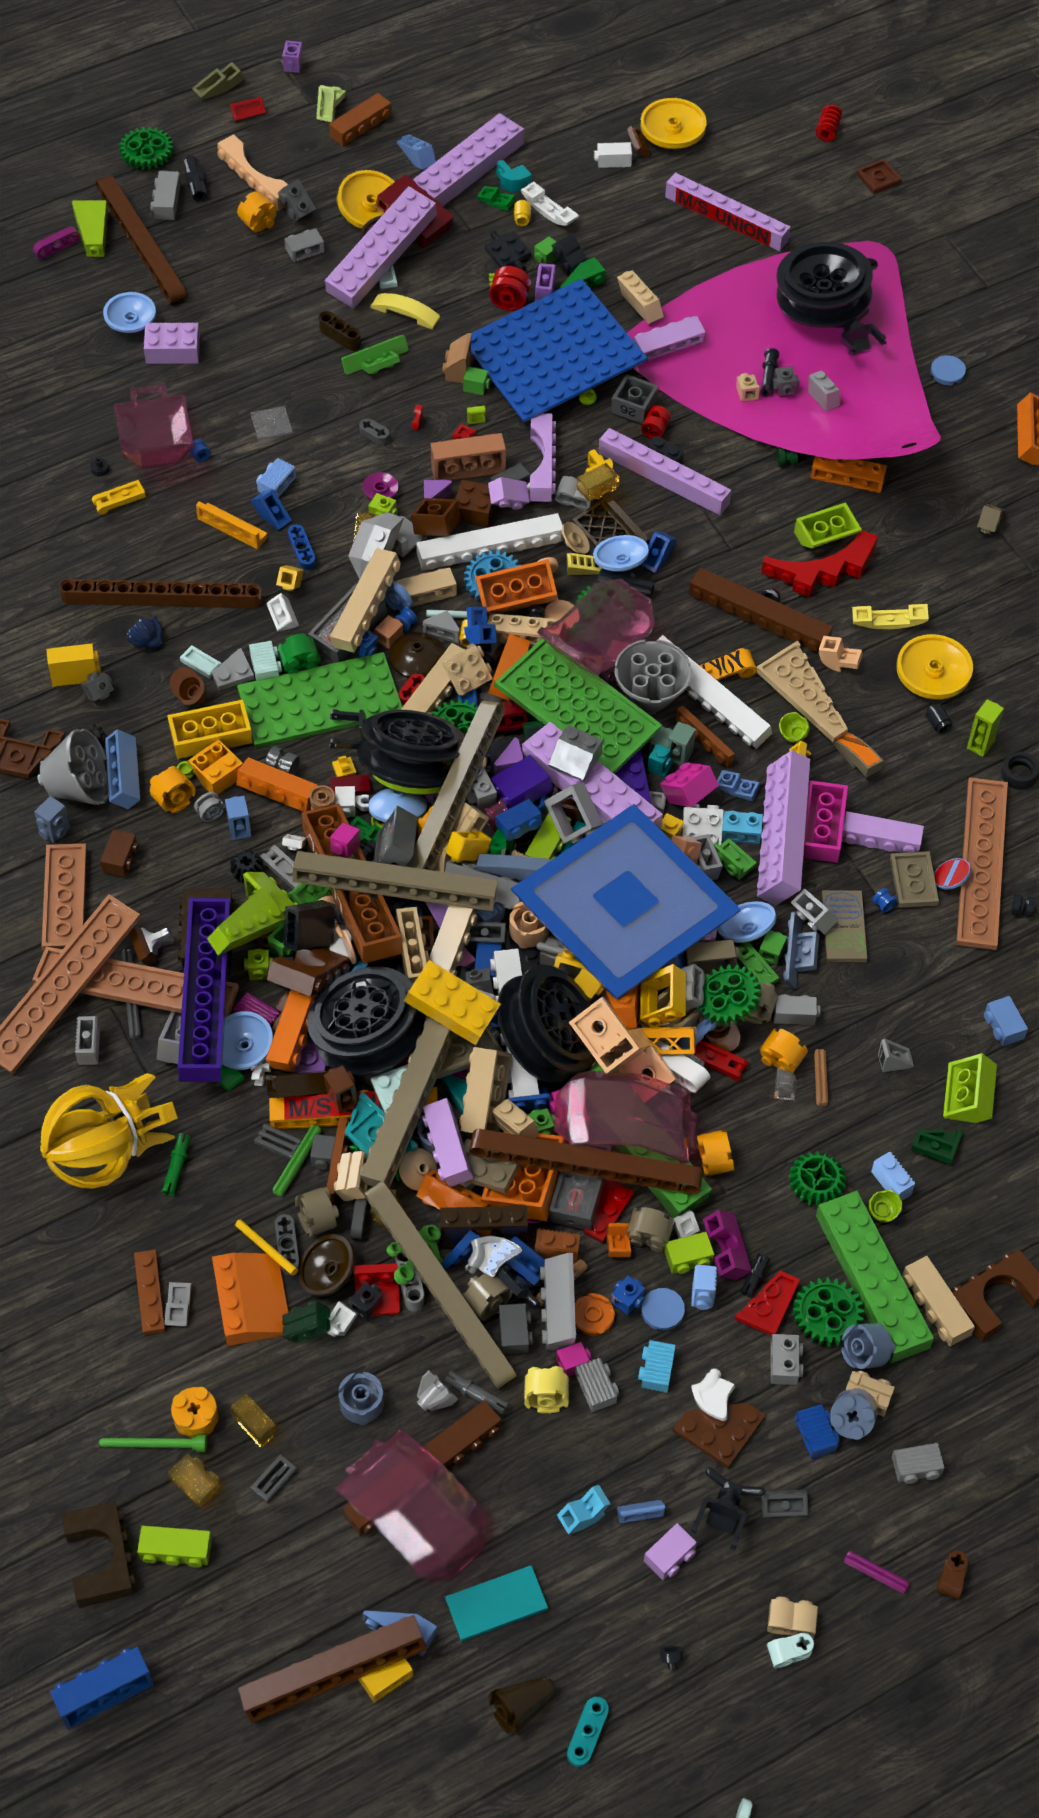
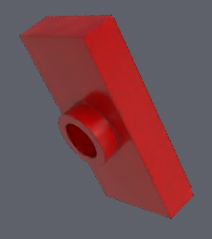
[230,97,266,121]

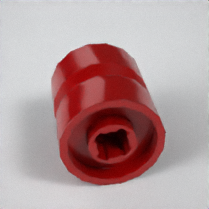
[641,406,671,439]

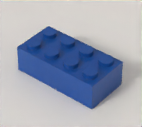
[50,1647,154,1730]

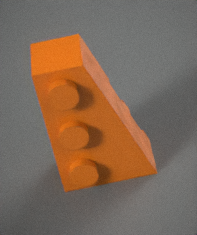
[601,984,641,1029]

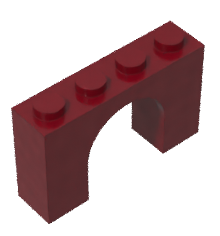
[375,174,454,248]

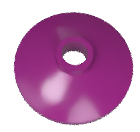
[362,472,398,500]

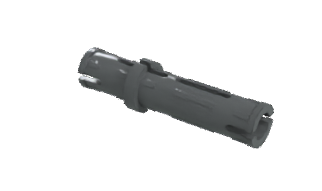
[444,1370,509,1415]

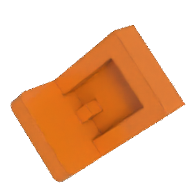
[606,1223,631,1257]

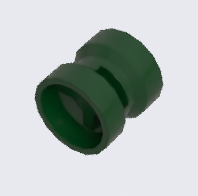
[777,448,798,466]

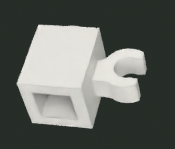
[335,786,369,818]

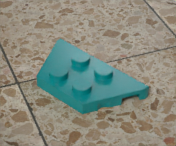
[345,1092,418,1156]

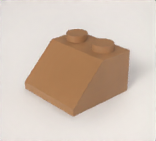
[442,333,472,383]

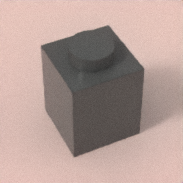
[310,1134,335,1169]

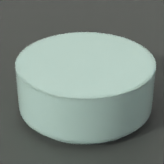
[736,1798,752,1818]

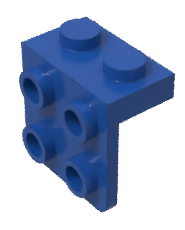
[505,1087,551,1115]

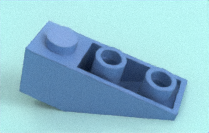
[397,135,436,169]
[363,1611,437,1657]

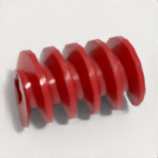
[816,105,842,142]

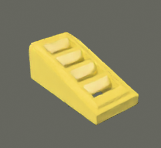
[567,553,602,576]

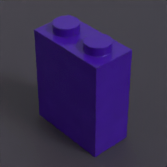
[490,755,554,809]

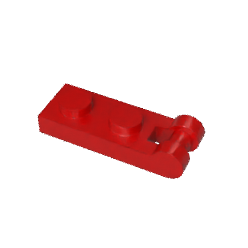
[693,1040,748,1081]

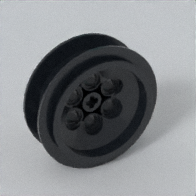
[776,242,873,328]
[357,710,465,789]
[497,964,599,1083]
[307,967,426,1076]

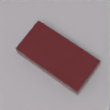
[330,774,371,795]

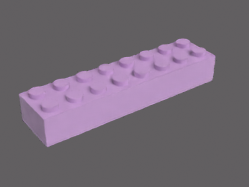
[413,113,524,207]
[325,186,437,309]
[522,722,663,829]
[757,750,810,905]

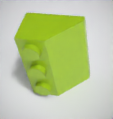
[794,503,862,548]
[243,872,297,915]
[943,1053,997,1123]

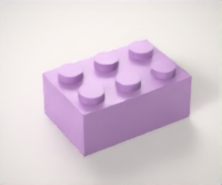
[144,323,200,364]

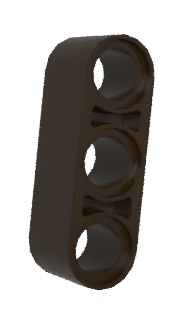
[319,311,361,351]

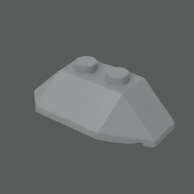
[348,512,404,580]

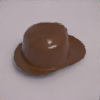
[170,667,207,705]
[699,1007,740,1052]

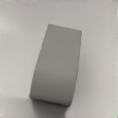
[395,1253,424,1312]

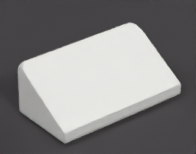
[266,593,299,632]

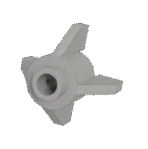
[417,1370,458,1412]

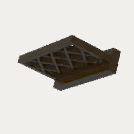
[572,492,650,548]

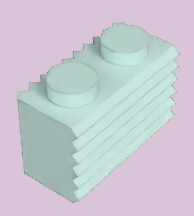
[249,641,282,681]

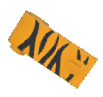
[699,648,757,681]

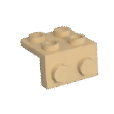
[443,644,493,695]

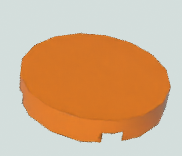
[575,1293,615,1337]

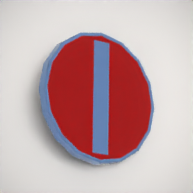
[934,858,971,890]

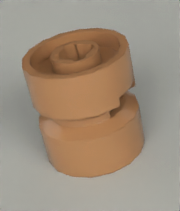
[309,785,335,810]

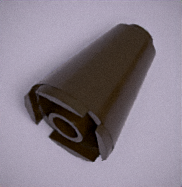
[489,1676,556,1735]

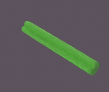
[273,1125,321,1197]

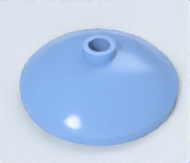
[103,292,156,333]
[593,535,649,572]
[368,788,427,822]
[717,901,776,943]
[223,1011,273,1070]

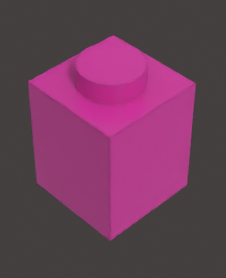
[330,823,360,858]
[556,1342,592,1377]

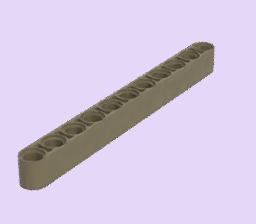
[406,701,504,871]
[364,1181,517,1389]

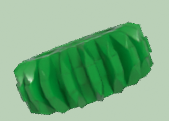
[789,1151,847,1207]

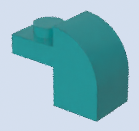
[496,160,532,193]

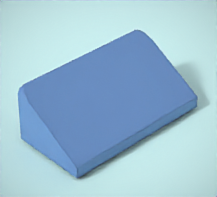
[617,1500,665,1523]

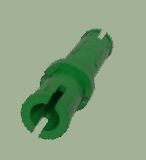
[161,1133,191,1196]

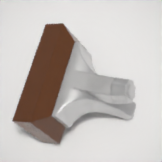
[129,926,174,967]

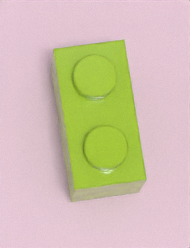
[664,1232,714,1274]

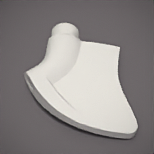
[692,1369,735,1421]

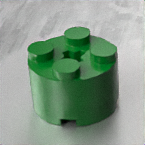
[278,633,321,674]

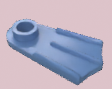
[679,1019,717,1049]

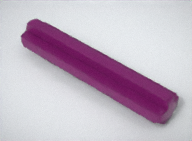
[844,1551,909,1593]

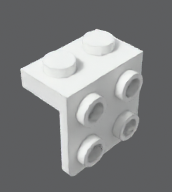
[682,804,723,846]

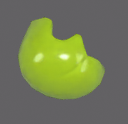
[779,712,810,743]
[868,1189,902,1223]

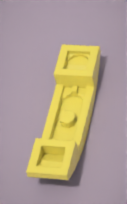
[371,293,440,330]
[852,604,929,629]

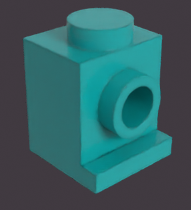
[647,743,673,778]

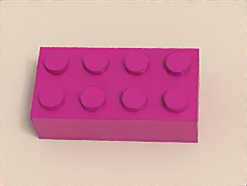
[803,780,848,863]

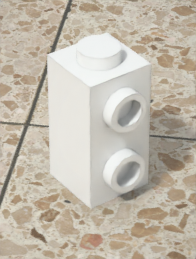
[594,142,632,168]

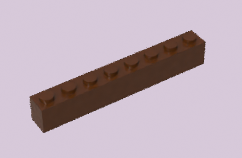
[689,568,833,653]
[342,1400,501,1536]
[238,1615,428,1723]

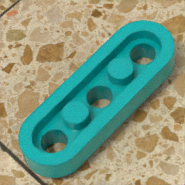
[567,1697,608,1767]

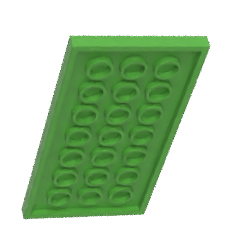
[494,636,662,774]
[237,652,402,749]

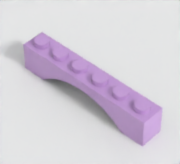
[530,414,556,502]

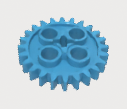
[464,550,521,601]

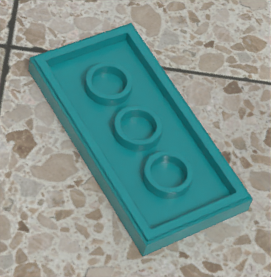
[445,1565,548,1642]

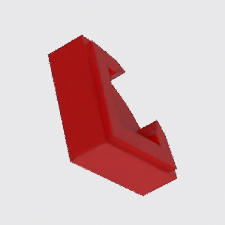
[412,405,423,431]
[452,424,476,440]

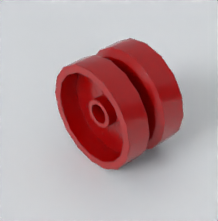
[489,266,531,311]

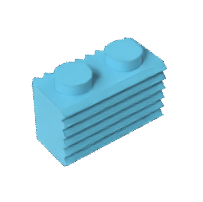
[638,1340,676,1393]

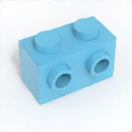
[721,811,763,844]

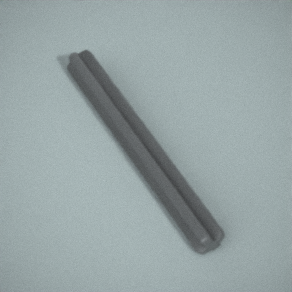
[121,949,141,1039]

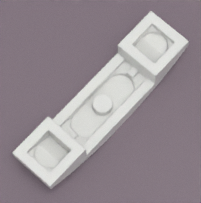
[521,182,579,226]

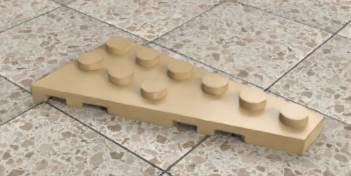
[756,641,848,742]

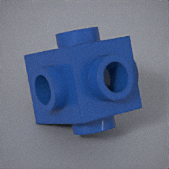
[611,1276,645,1316]

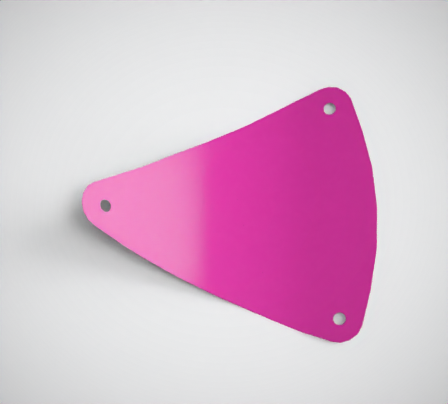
[627,241,941,459]

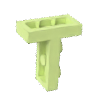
[316,85,346,122]

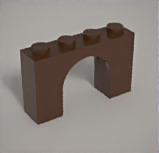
[267,946,350,996]
[952,1249,1039,1342]

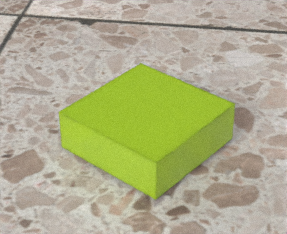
[467,406,486,424]

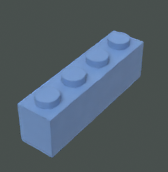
[105,729,140,809]

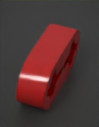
[399,674,425,705]

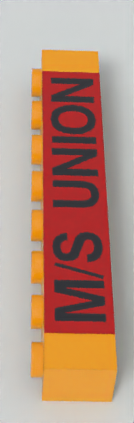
[269,1087,438,1130]

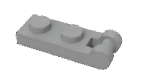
[260,845,299,889]

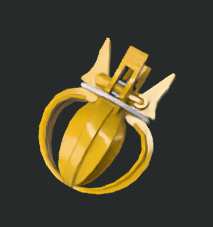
[40,1073,178,1189]

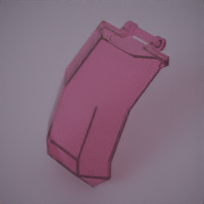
[114,383,194,469]
[537,579,655,676]
[554,1071,698,1164]
[335,1429,487,1580]

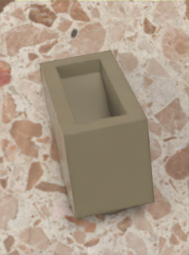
[977,504,1005,534]

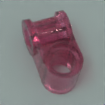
[483,800,508,833]

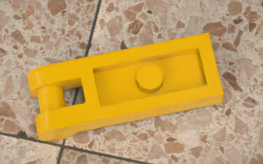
[92,480,146,515]

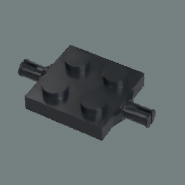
[485,231,531,271]
[496,1263,541,1309]

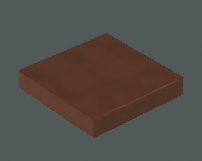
[856,159,902,195]

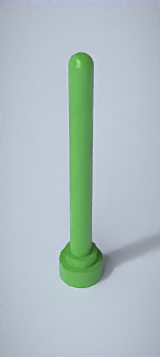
[99,1434,207,1453]

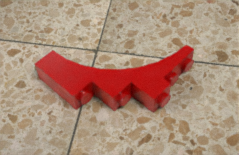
[761,530,878,597]

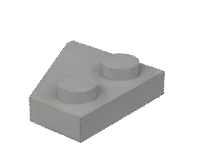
[212,648,254,691]

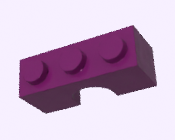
[703,1210,751,1281]

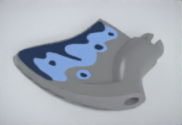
[465,1236,522,1278]

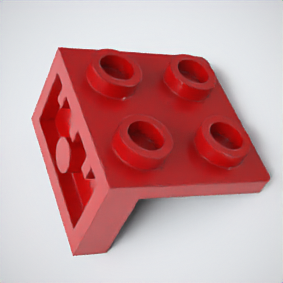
[354,1263,400,1316]

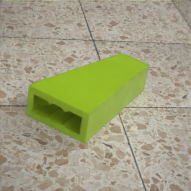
[72,200,108,257]

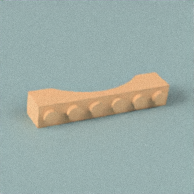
[217,135,288,211]

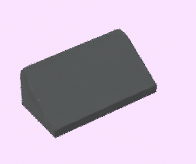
[761,1490,808,1517]

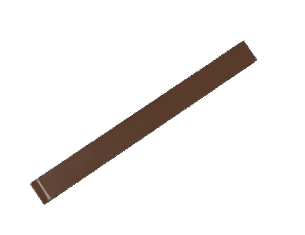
[96,175,187,304]
[59,579,263,608]
[469,1129,703,1194]

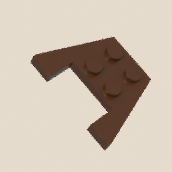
[0,718,66,779]

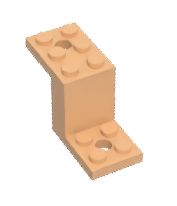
[569,997,677,1104]

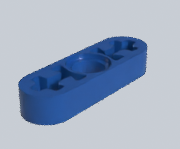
[288,524,316,570]

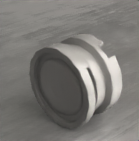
[194,792,225,822]

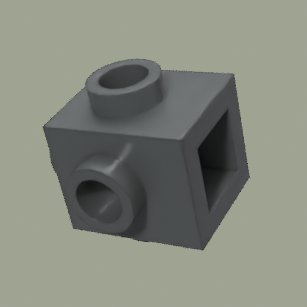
[773,366,799,396]
[80,671,114,701]
[465,968,494,995]

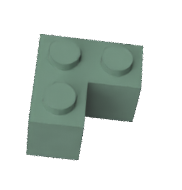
[649,721,696,766]

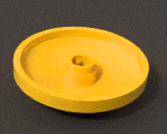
[641,98,706,149]
[337,170,395,229]
[897,634,973,699]

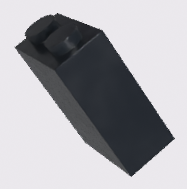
[283,900,336,951]

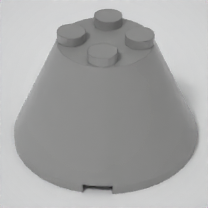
[615,639,691,715]
[38,729,109,805]

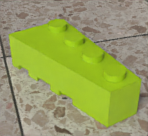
[207,885,285,955]

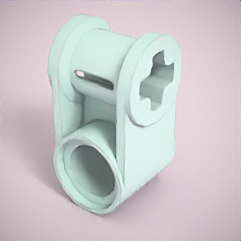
[767,1633,814,1668]

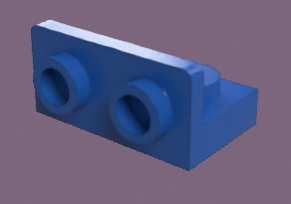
[441,1230,481,1270]
[506,1236,545,1285]

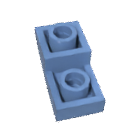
[717,770,760,802]

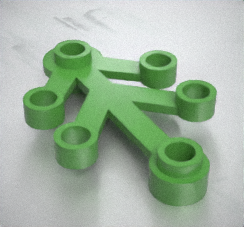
[387,1225,443,1285]

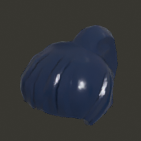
[127,616,163,648]

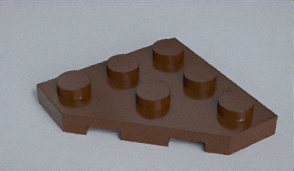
[672,1402,766,1469]

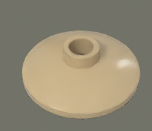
[562,522,590,555]
[399,1148,437,1191]

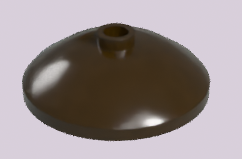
[389,632,445,678]
[298,1234,355,1297]

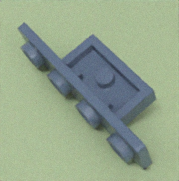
[783,912,819,989]

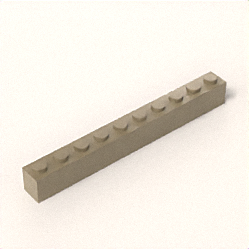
[292,851,498,911]
[360,1017,456,1189]

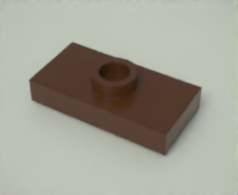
[627,126,651,158]

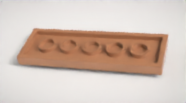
[42,843,87,950]

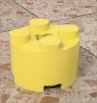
[524,1366,569,1414]

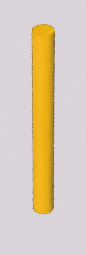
[235,1220,298,1276]

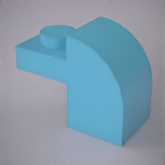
[557,1485,610,1534]

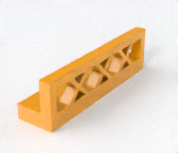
[196,502,268,550]
[628,1027,697,1054]

